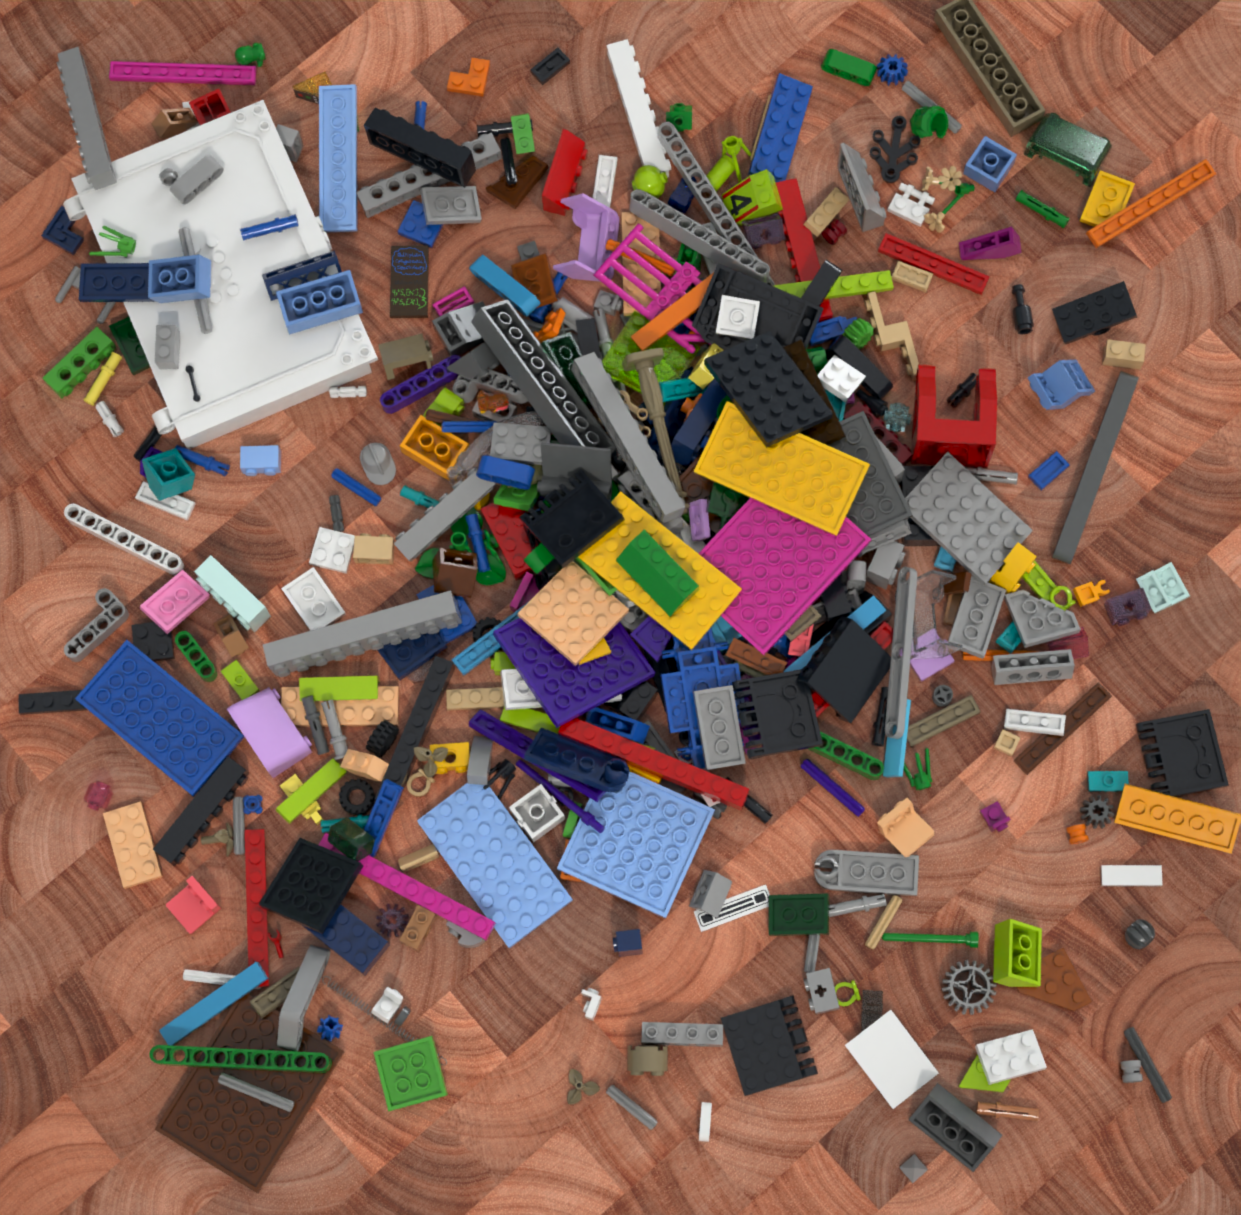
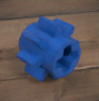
[317,1015,343,1042]

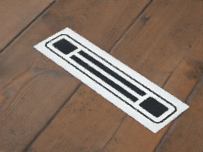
[694,885,770,932]

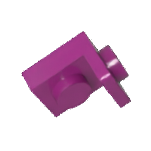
[980,801,1011,832]

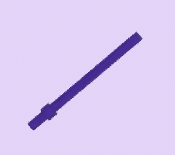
[516,759,605,833]

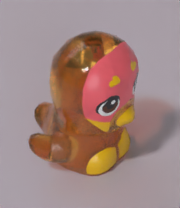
[477,390,509,414]

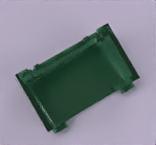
[1024,112,1112,188]

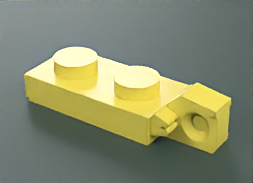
[280,774,323,825]

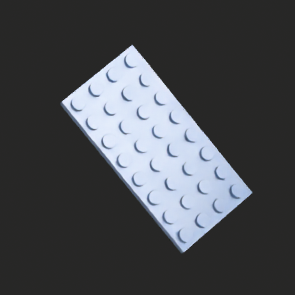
[417,783,573,948]

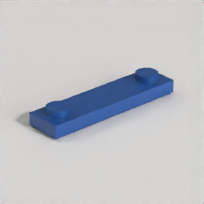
[356,779,404,857]

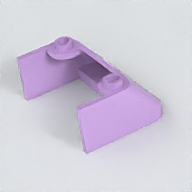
[553,193,619,282]

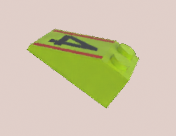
[721,169,783,228]

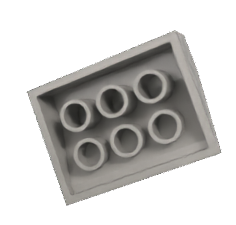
[837,143,887,232]

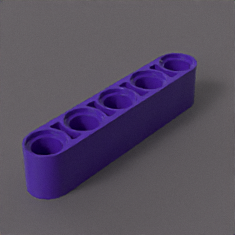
[380,355,461,414]

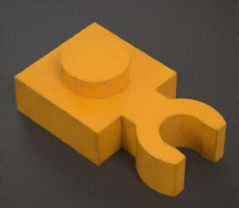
[1073,580,1110,607]

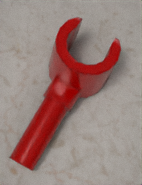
[268,929,284,959]

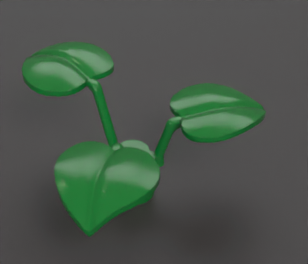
[415,507,506,586]

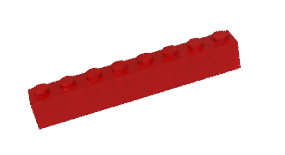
[776,178,833,323]

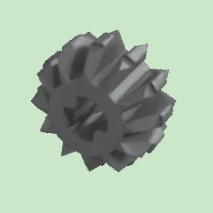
[1080,795,1114,829]

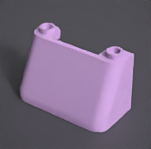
[227,687,312,778]

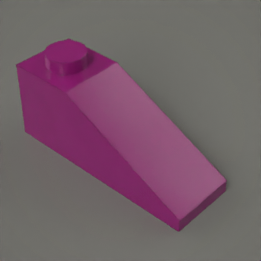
[959,226,1022,260]

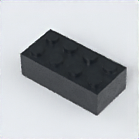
[900,466,940,546]

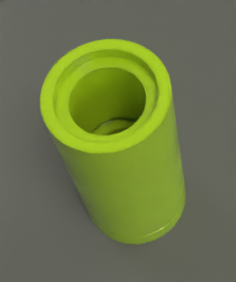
[706,155,735,192]

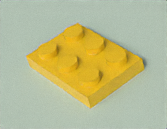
[1080,170,1135,227]

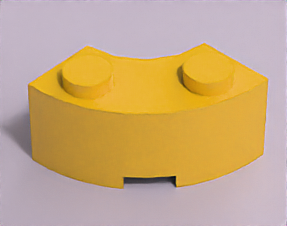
[989,542,1037,594]

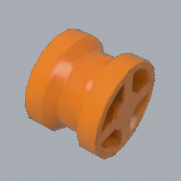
[1066,824,1089,844]

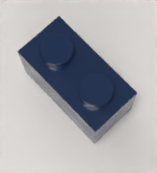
[613,929,643,957]

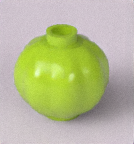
[632,165,668,198]

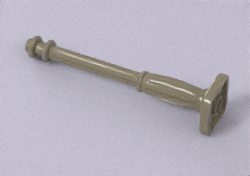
[622,348,690,515]

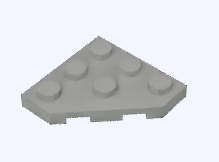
[1004,590,1081,648]

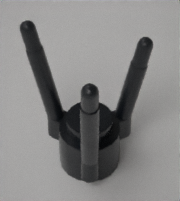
[483,759,516,799]

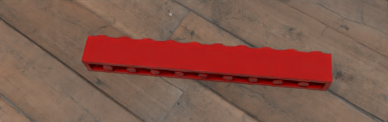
[558,718,749,811]

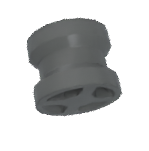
[932,685,953,707]

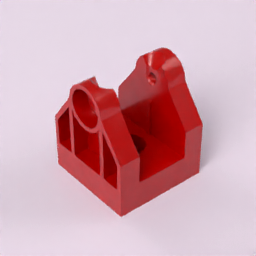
[911,364,997,468]

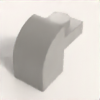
[446,921,494,948]

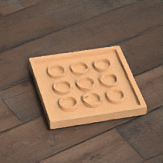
[518,561,629,666]

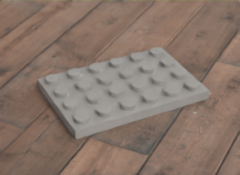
[905,452,1033,585]

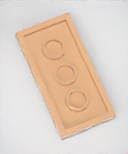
[103,801,163,889]

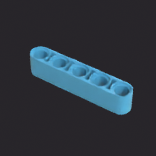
[469,255,541,317]

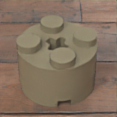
[627,1045,668,1076]

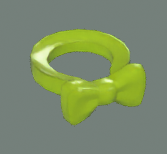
[1049,586,1076,611]
[835,980,861,1007]

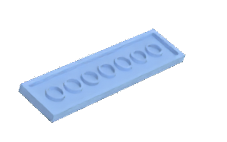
[319,84,358,233]

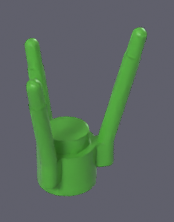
[89,226,136,257]

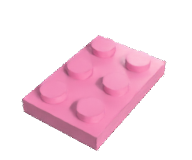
[140,570,210,634]

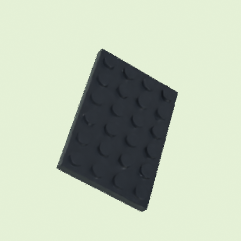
[704,331,833,448]

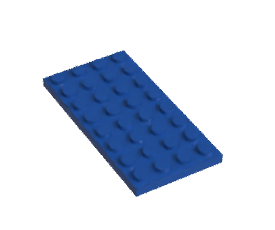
[75,640,245,797]

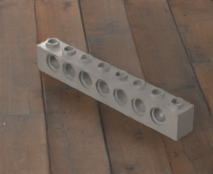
[356,132,502,218]

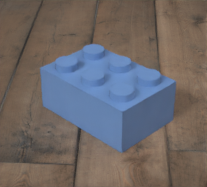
[148,255,211,303]

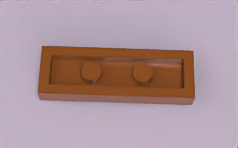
[726,637,787,675]

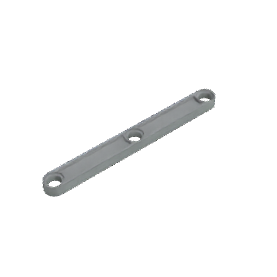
[885,566,917,739]

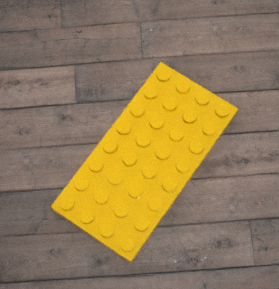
[694,401,870,536]
[578,491,742,650]

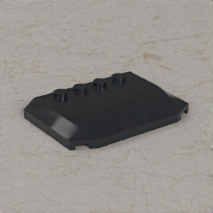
[692,263,824,350]

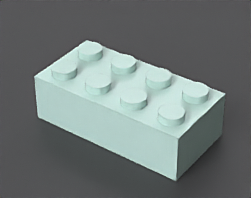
[194,555,271,633]

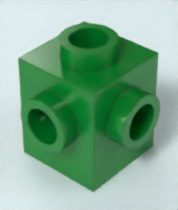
[666,103,692,132]

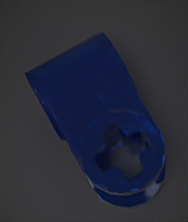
[667,177,697,213]

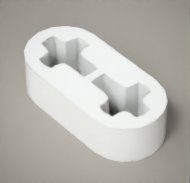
[699,1102,712,1142]

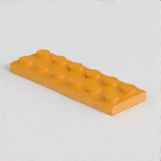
[1114,783,1241,854]

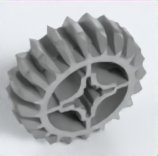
[942,960,997,1015]

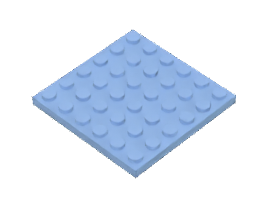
[557,771,715,919]

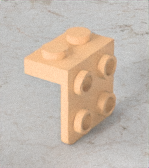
[877,798,934,857]

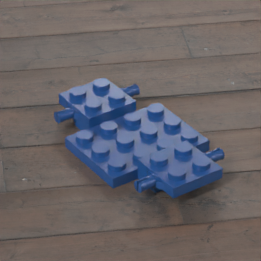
[660,628,746,769]

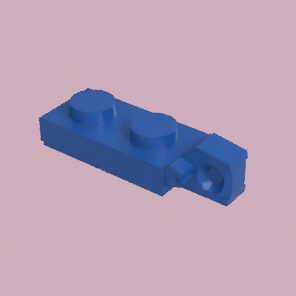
[810,316,857,346]

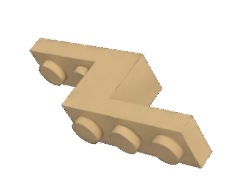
[864,291,919,381]

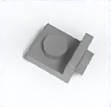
[593,290,623,316]

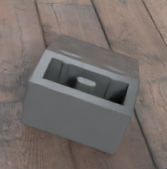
[432,301,486,356]

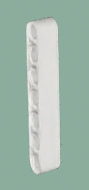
[64,504,184,575]

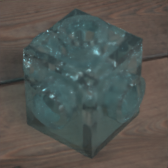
[883,403,912,432]

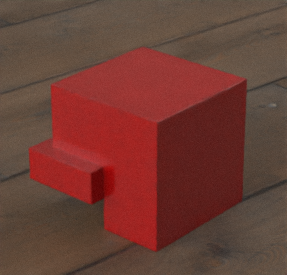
[189,88,231,125]

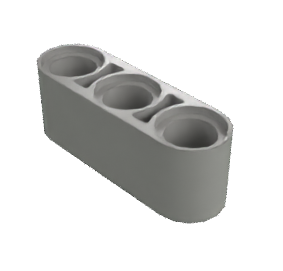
[170,155,224,204]

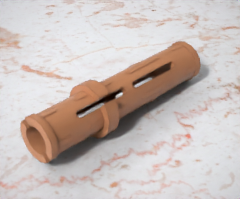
[976,1101,1039,1121]

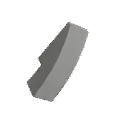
[467,736,494,785]

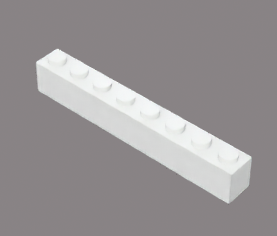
[606,39,672,178]

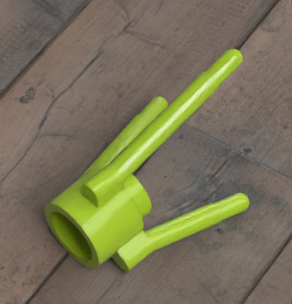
[722,136,752,182]

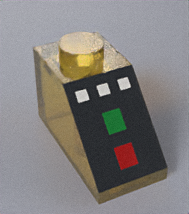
[292,71,332,104]

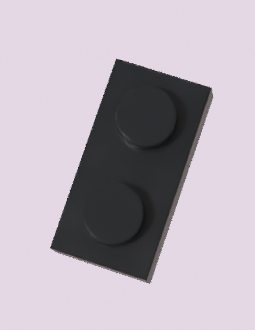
[530,48,570,85]

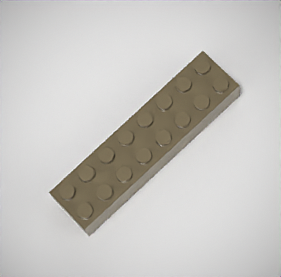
[934,0,1045,137]

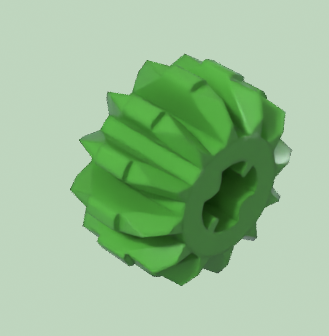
[842,318,874,349]

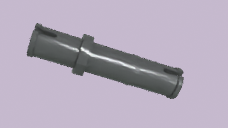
[301,695,330,755]

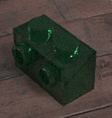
[327,817,375,861]

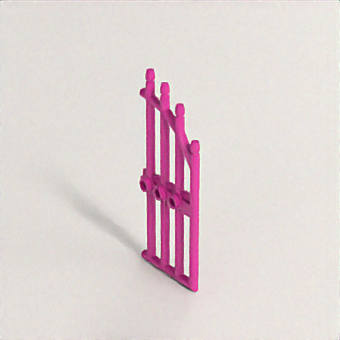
[593,223,724,354]

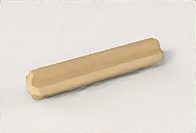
[865,895,902,950]

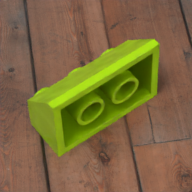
[993,919,1042,987]

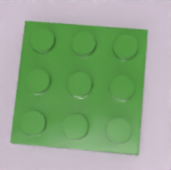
[374,1036,448,1112]

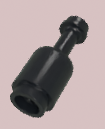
[1012,284,1034,335]

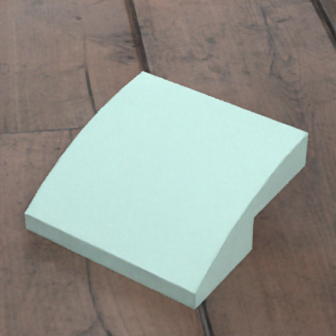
[1136,562,1190,613]

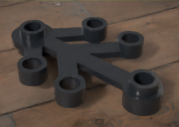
[869,116,921,183]

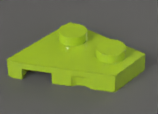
[958,1054,1011,1093]

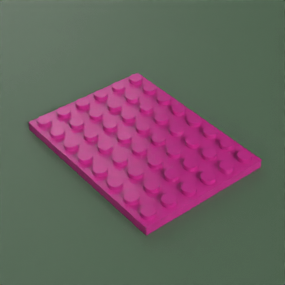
[698,498,872,656]

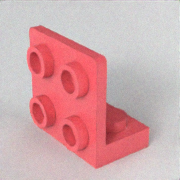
[166,876,221,934]

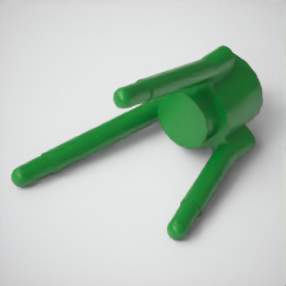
[903,748,932,791]

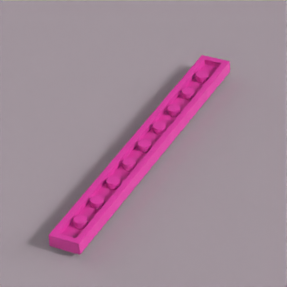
[319,833,496,941]

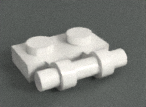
[887,183,935,227]

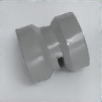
[1120,1060,1143,1083]

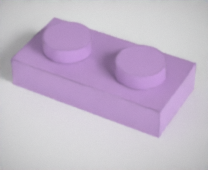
[689,499,710,542]

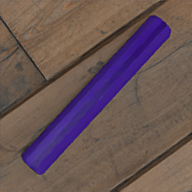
[801,759,865,817]

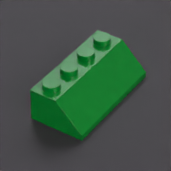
[616,530,699,617]

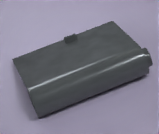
[537,442,612,502]

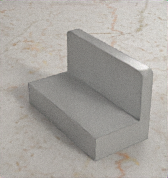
[689,870,732,918]

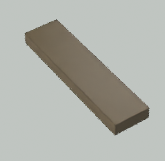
[907,695,981,747]

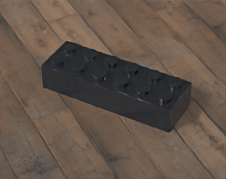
[364,107,476,188]

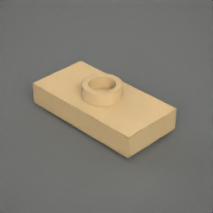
[892,261,933,292]

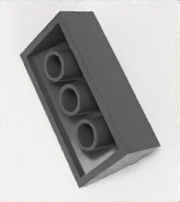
[909,1083,1002,1172]

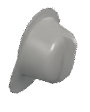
[360,443,396,485]

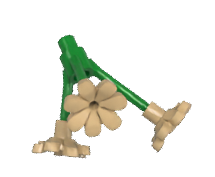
[921,166,975,233]

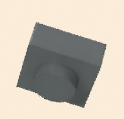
[517,241,539,261]

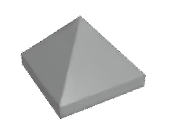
[899,1154,928,1183]

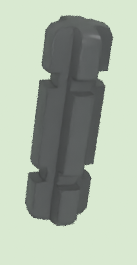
[329,495,344,532]

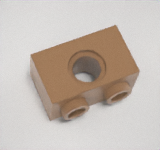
[399,905,437,952]

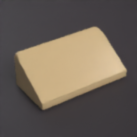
[398,844,439,873]

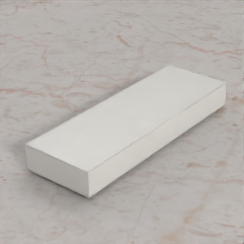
[593,155,618,208]
[135,481,196,521]
[1004,709,1066,736]
[1101,865,1163,886]

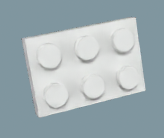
[281,567,346,631]
[975,1029,1047,1085]

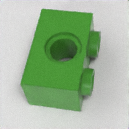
[511,113,535,154]

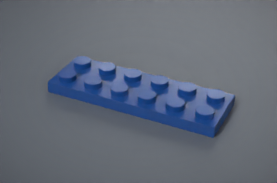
[748,73,813,182]

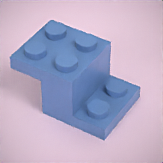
[1028,360,1095,410]

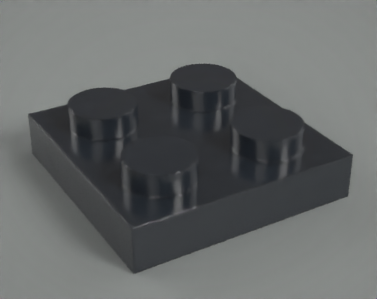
[132,622,175,662]

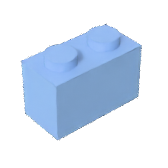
[240,445,281,476]

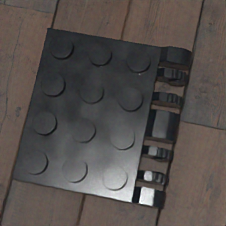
[519,469,625,568]
[732,669,823,759]
[1136,709,1229,797]
[721,996,818,1096]

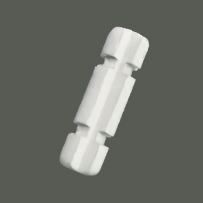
[329,386,367,398]

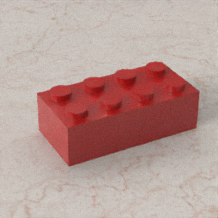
[480,502,534,581]

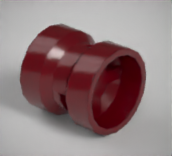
[821,219,847,245]

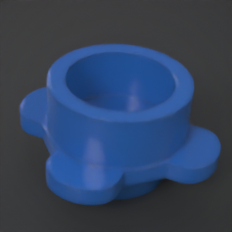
[243,795,263,815]

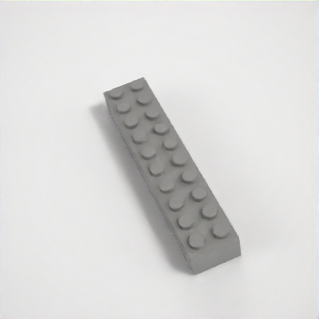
[263,590,462,677]

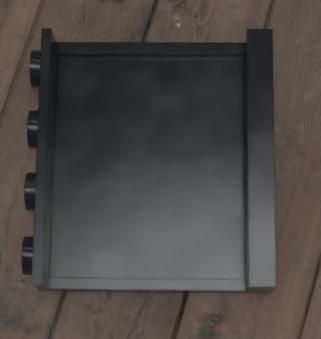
[797,616,891,723]

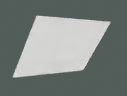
[845,1010,939,1109]

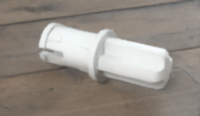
[96,401,124,437]

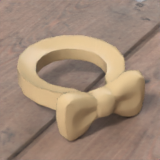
[407,768,435,797]

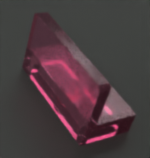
[1046,627,1089,659]

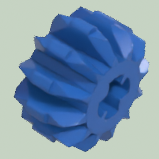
[877,53,908,86]

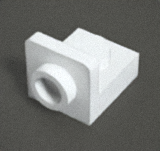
[371,987,403,1024]
[581,988,602,1021]

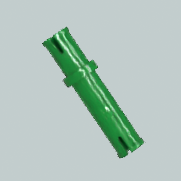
[1016,190,1070,229]

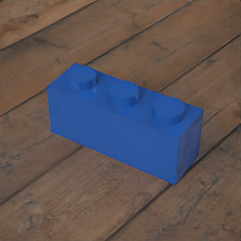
[585,707,650,744]

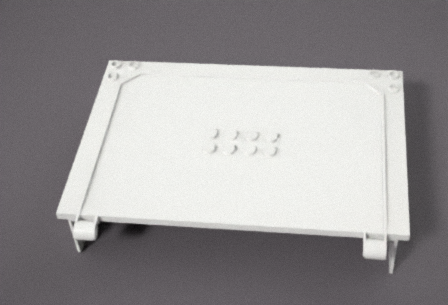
[63,100,378,449]

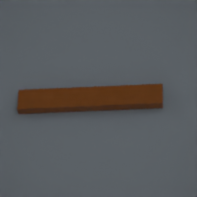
[1014,682,1112,775]

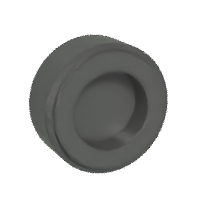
[394,1006,411,1026]

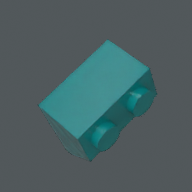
[142,448,195,501]

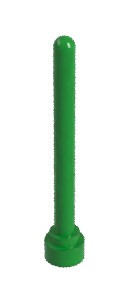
[881,932,979,948]

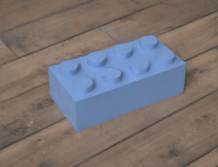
[276,270,363,335]

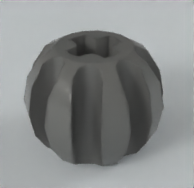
[1125,919,1155,949]

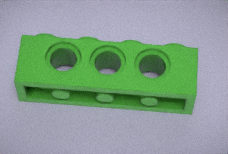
[42,327,116,399]

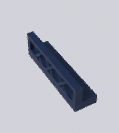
[262,250,342,301]

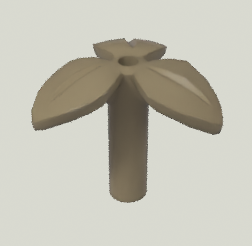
[414,747,448,777]
[201,822,234,857]
[567,1069,600,1105]

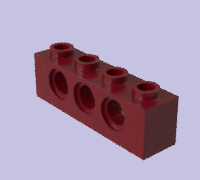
[843,401,912,466]

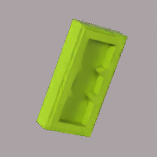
[221,660,260,700]

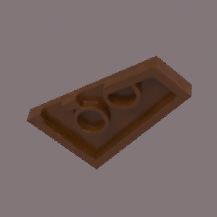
[485,155,549,209]

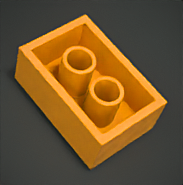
[400,415,470,481]

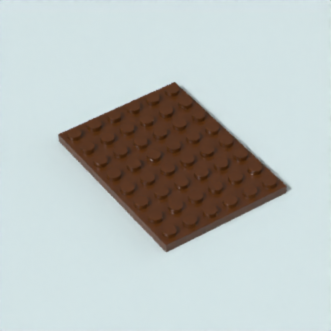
[155,993,345,1193]

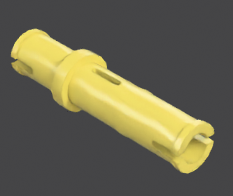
[83,352,122,406]

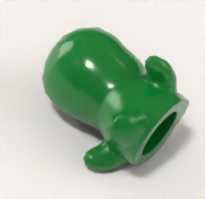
[235,42,266,67]

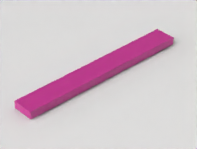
[109,61,257,85]

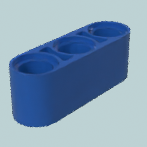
[476,455,535,490]

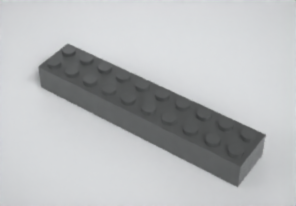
[471,299,617,454]

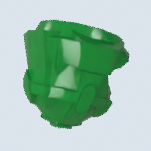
[910,106,948,139]

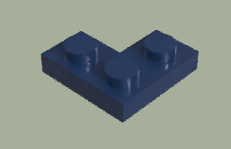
[41,205,84,255]

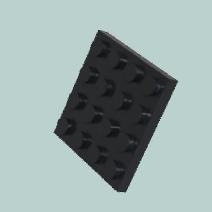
[259,838,363,934]

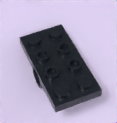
[1052,281,1137,345]

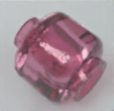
[83,781,113,811]

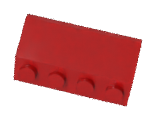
[542,129,588,216]

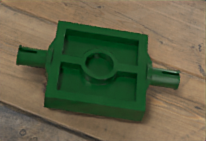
[706,481,750,530]

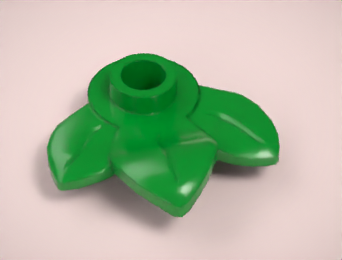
[483,529,502,563]

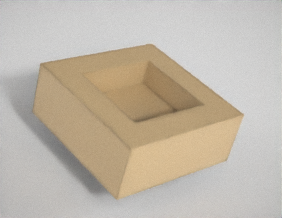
[994,730,1020,756]

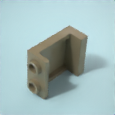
[378,334,434,380]

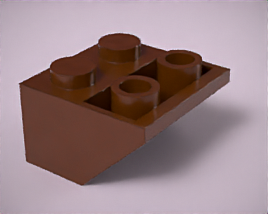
[433,548,478,598]

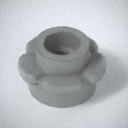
[159,168,178,186]

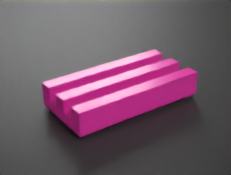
[432,286,474,317]

